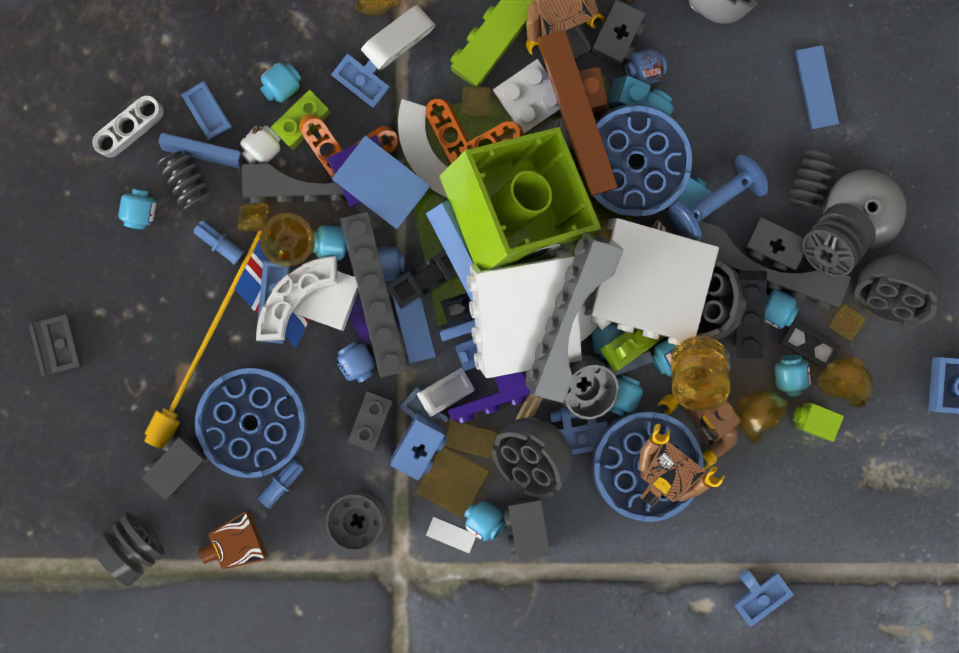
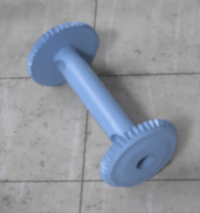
[668,155,768,241]

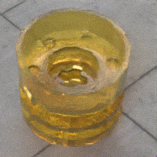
[671,336,730,411]

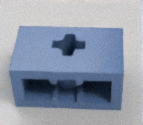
[390,412,447,481]

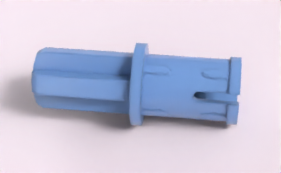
[193,221,245,265]
[258,459,304,509]

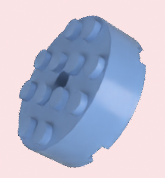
[594,104,692,216]
[195,368,308,478]
[591,411,704,522]

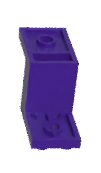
[448,372,530,424]

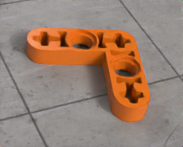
[426,99,524,164]
[299,114,399,178]

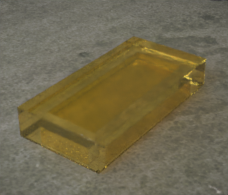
[444,420,499,459]

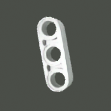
[361,5,435,70]
[92,96,164,157]

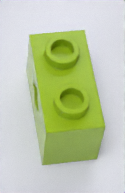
[271,90,331,150]
[792,402,844,442]

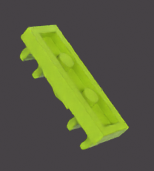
[600,328,665,372]

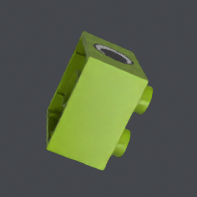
[439,127,601,271]

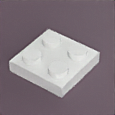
[493,59,560,135]

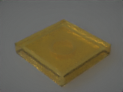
[416,446,489,519]

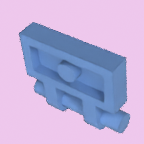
[550,406,607,455]

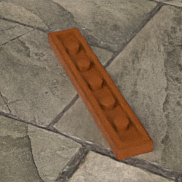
[537,30,617,197]

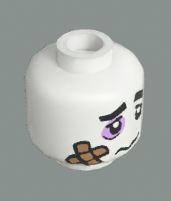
[240,125,281,164]

